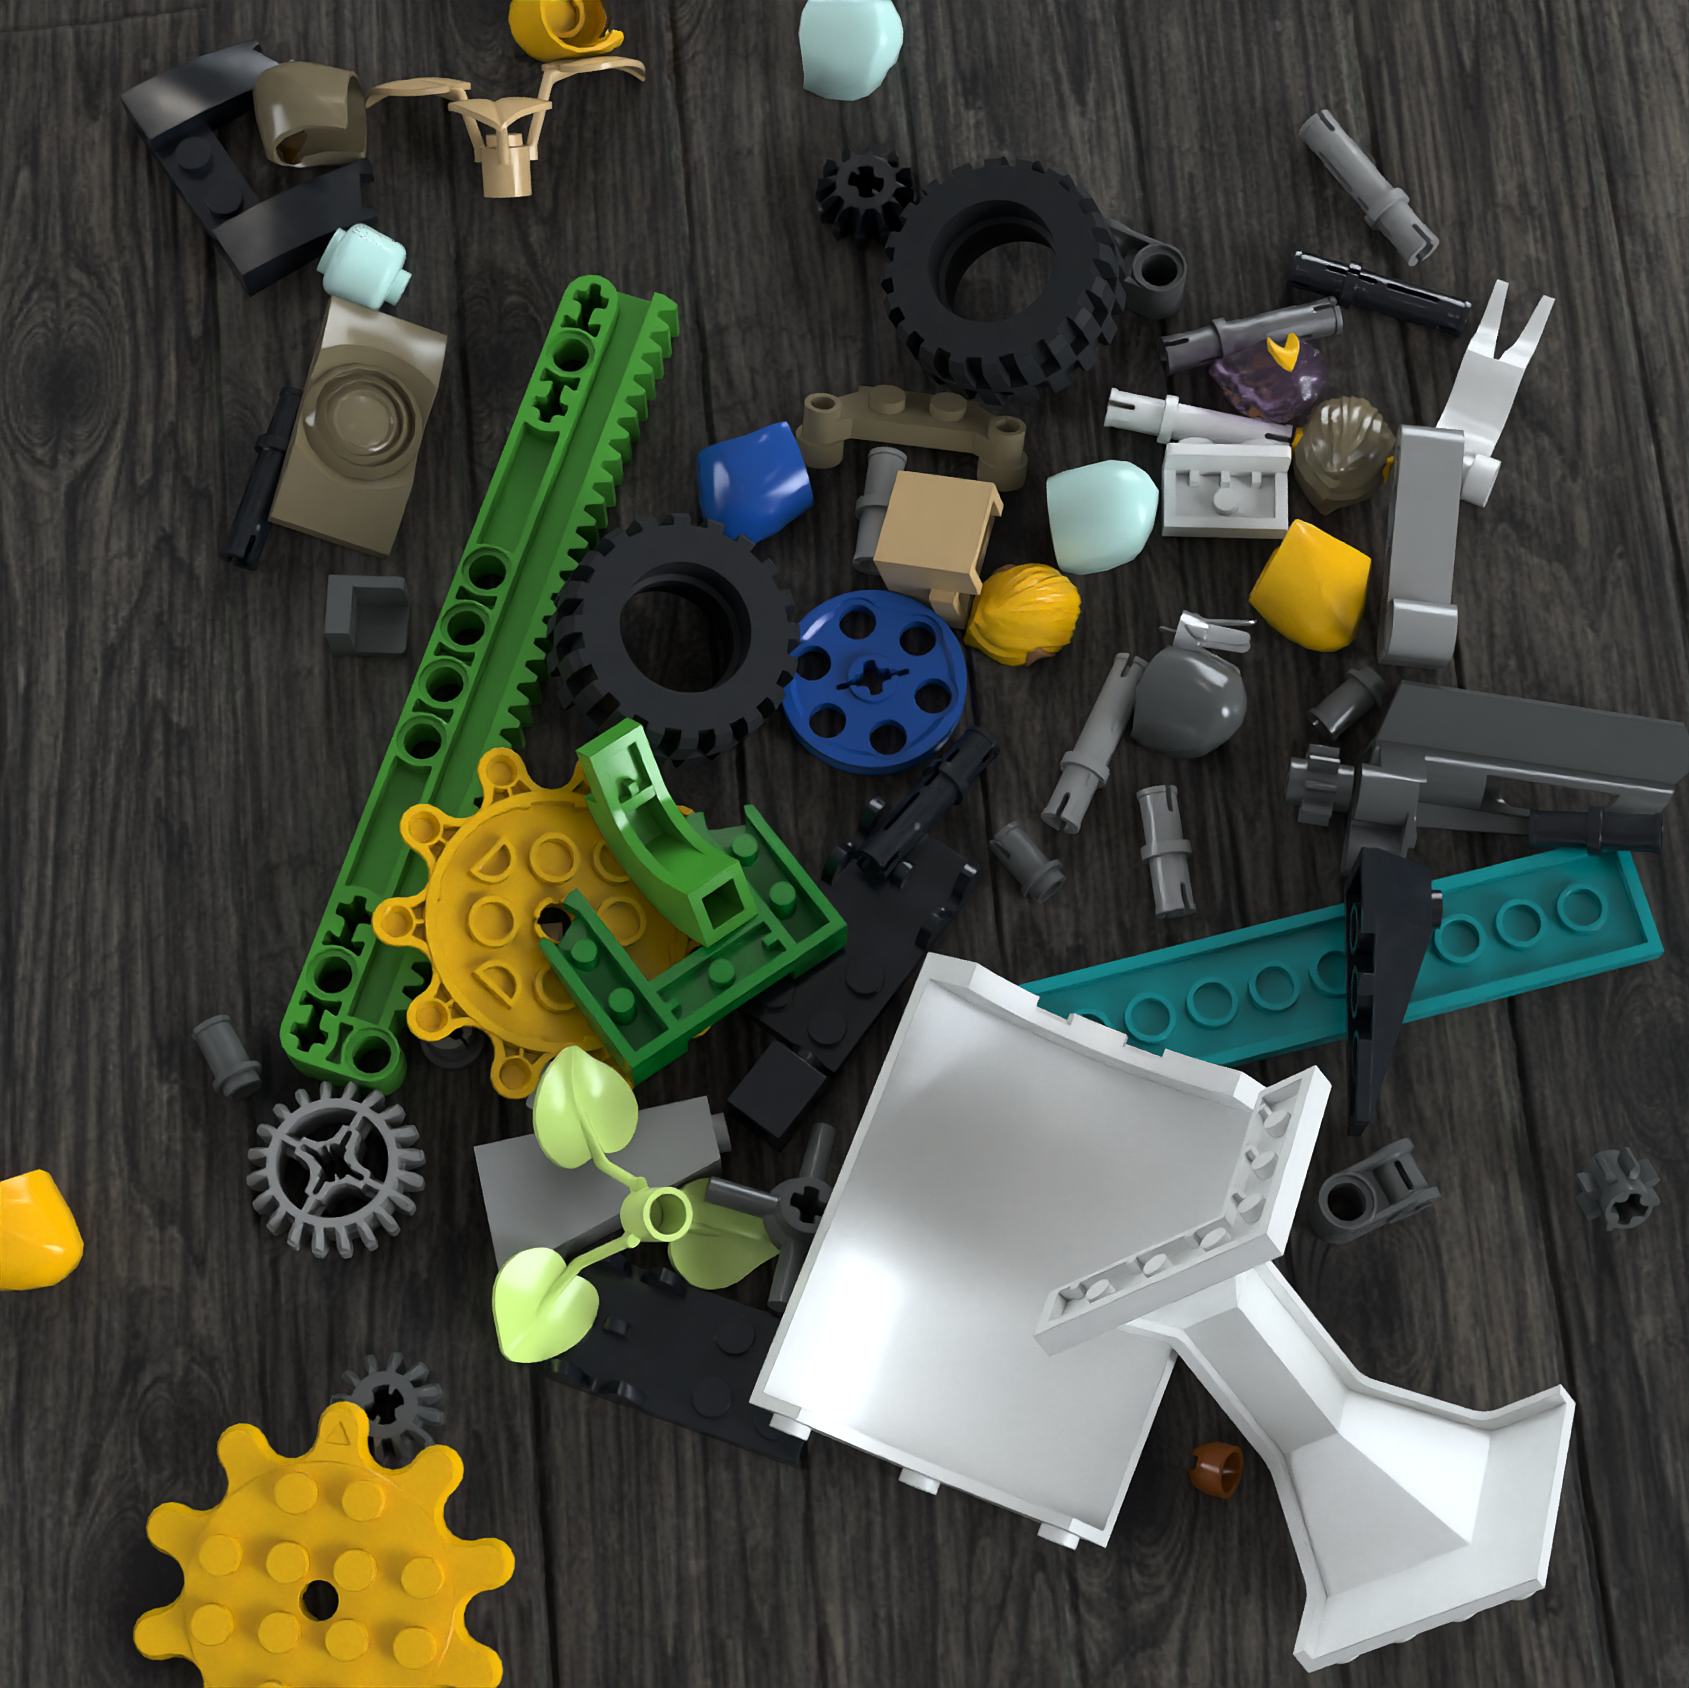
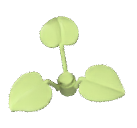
[492,1045,780,1363]

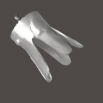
[1158,610,1257,674]

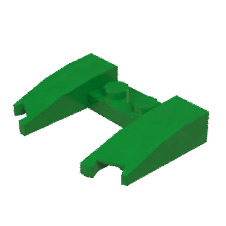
[539,804,847,1087]

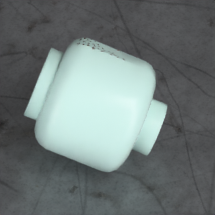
[316,223,412,311]

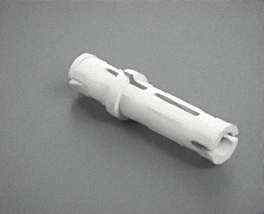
[1104,388,1293,446]

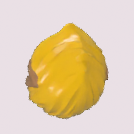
[963,563,1081,667]

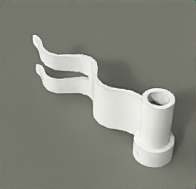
[1436,279,1555,508]

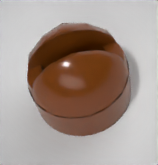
[1187,1441,1243,1499]

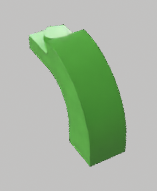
[576,718,759,948]

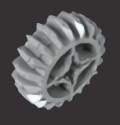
[246,1081,426,1259]

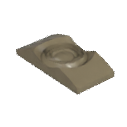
[268,295,447,560]

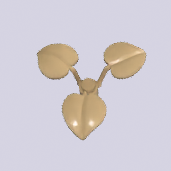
[365,56,645,198]

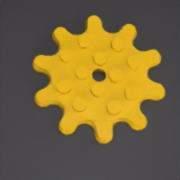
[371,747,711,1100]
[133,1401,515,1688]

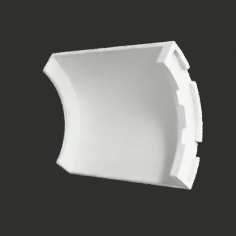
[749,952,1266,1550]

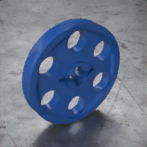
[781,590,967,776]

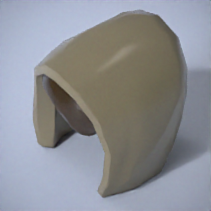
[253,61,367,168]

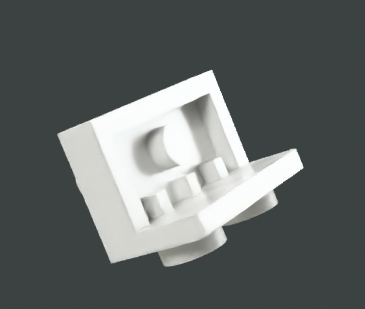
[1162,437,1291,539]

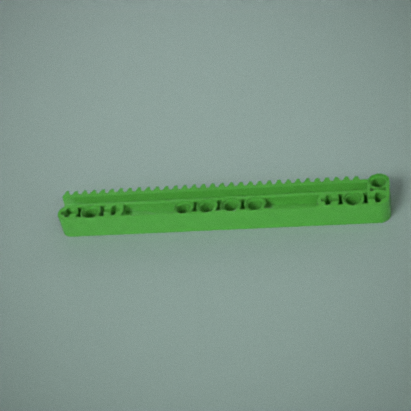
[279,275,680,1096]

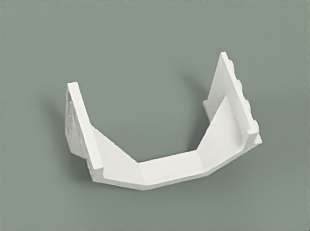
[1033,1065,1576,1673]

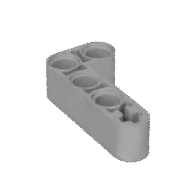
[1377,424,1465,670]

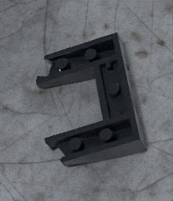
[119,39,378,297]

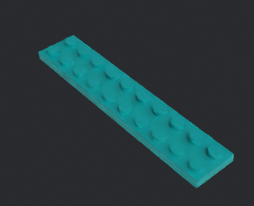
[1017,849,1664,1068]

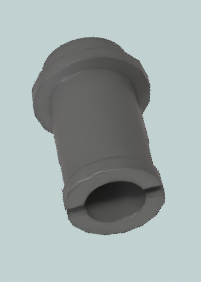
[1306,666,1389,743]
[987,821,1066,904]
[191,1015,262,1102]

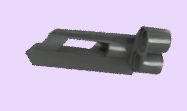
[1340,680,1689,877]

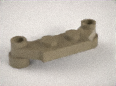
[795,385,1028,492]

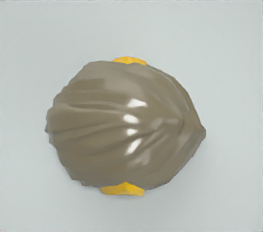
[1291,396,1396,516]

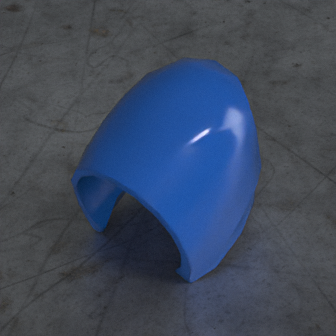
[696,421,814,543]

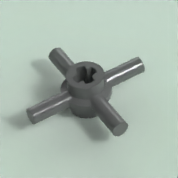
[704,1123,837,1313]

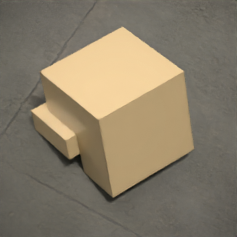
[873,470,1004,629]

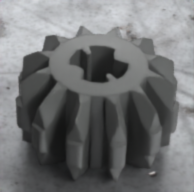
[330,1352,446,1467]

